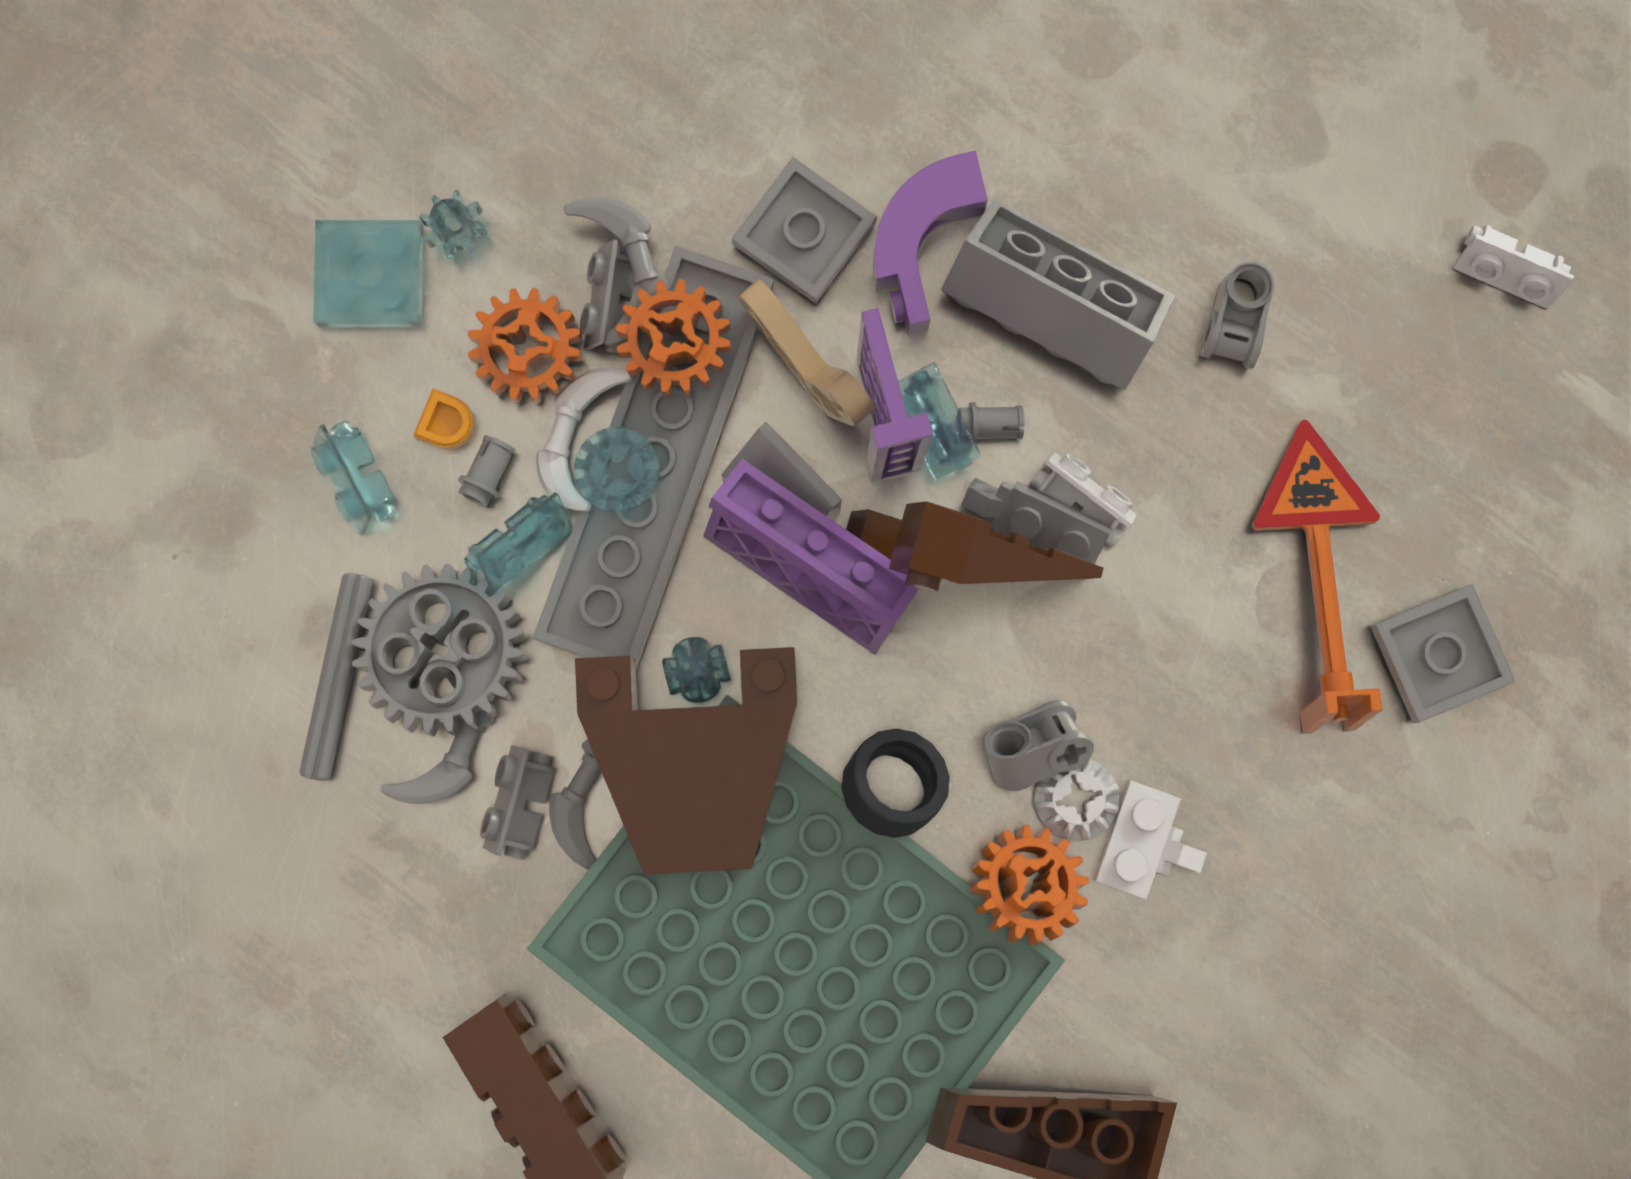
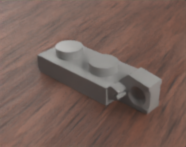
[961,478,1112,564]

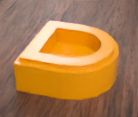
[413,388,476,450]

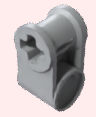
[1200,262,1274,369]
[984,700,1094,791]

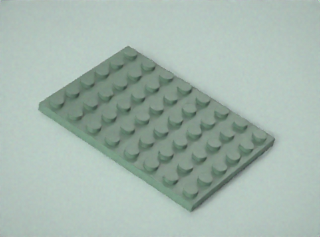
[527,695,1065,1179]

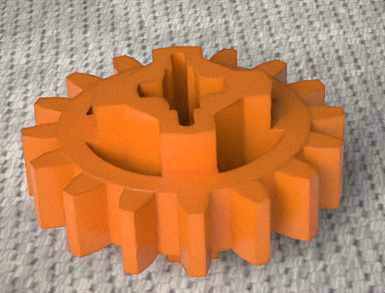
[616,279,732,397]
[467,288,583,403]
[970,825,1089,946]

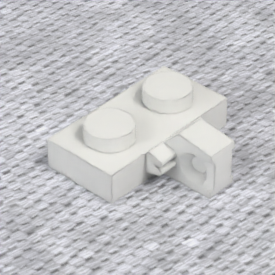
[1093,780,1207,900]

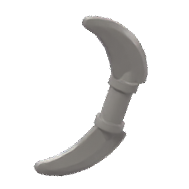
[563,197,668,345]
[381,675,494,804]
[549,739,601,870]

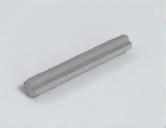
[299,573,373,781]

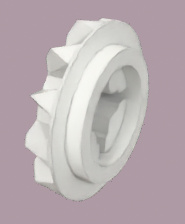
[1034,758,1120,841]

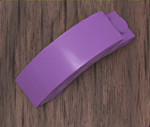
[873,150,988,336]

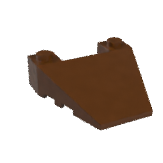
[846,501,1104,592]
[575,647,798,874]

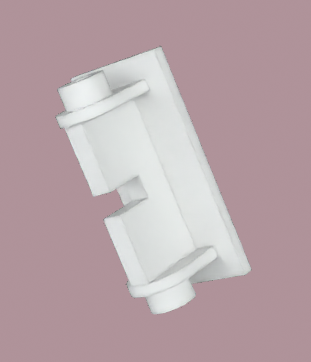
[1452,225,1574,309]
[1029,451,1137,548]

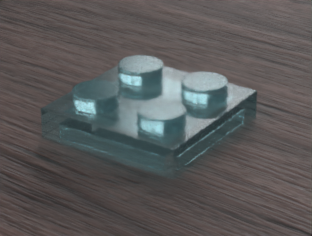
[313,220,423,327]

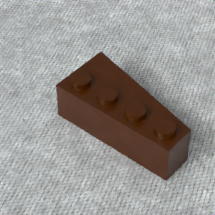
[442,994,626,1179]
[925,1088,1177,1179]

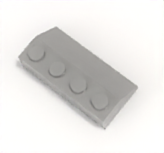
[941,198,1176,390]

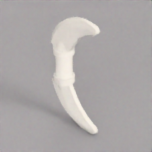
[536,367,633,512]

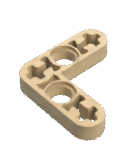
[738,279,876,426]

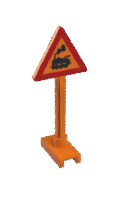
[1252,420,1383,734]

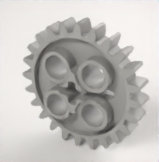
[352,564,527,737]

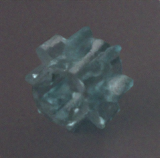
[419,190,488,259]
[662,637,731,703]

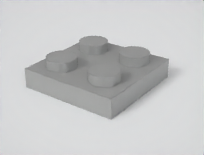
[732,157,877,304]
[1370,584,1516,723]

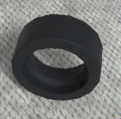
[841,728,950,838]

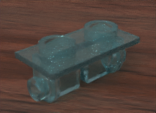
[898,362,981,480]
[311,421,397,535]
[464,492,572,595]

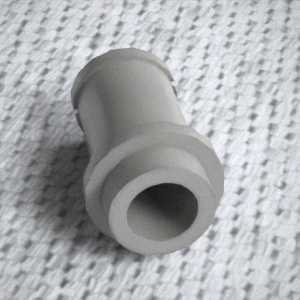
[957,402,1025,444]
[458,435,515,506]

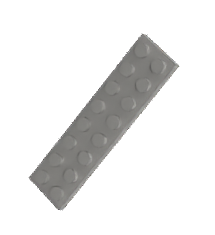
[533,245,774,669]

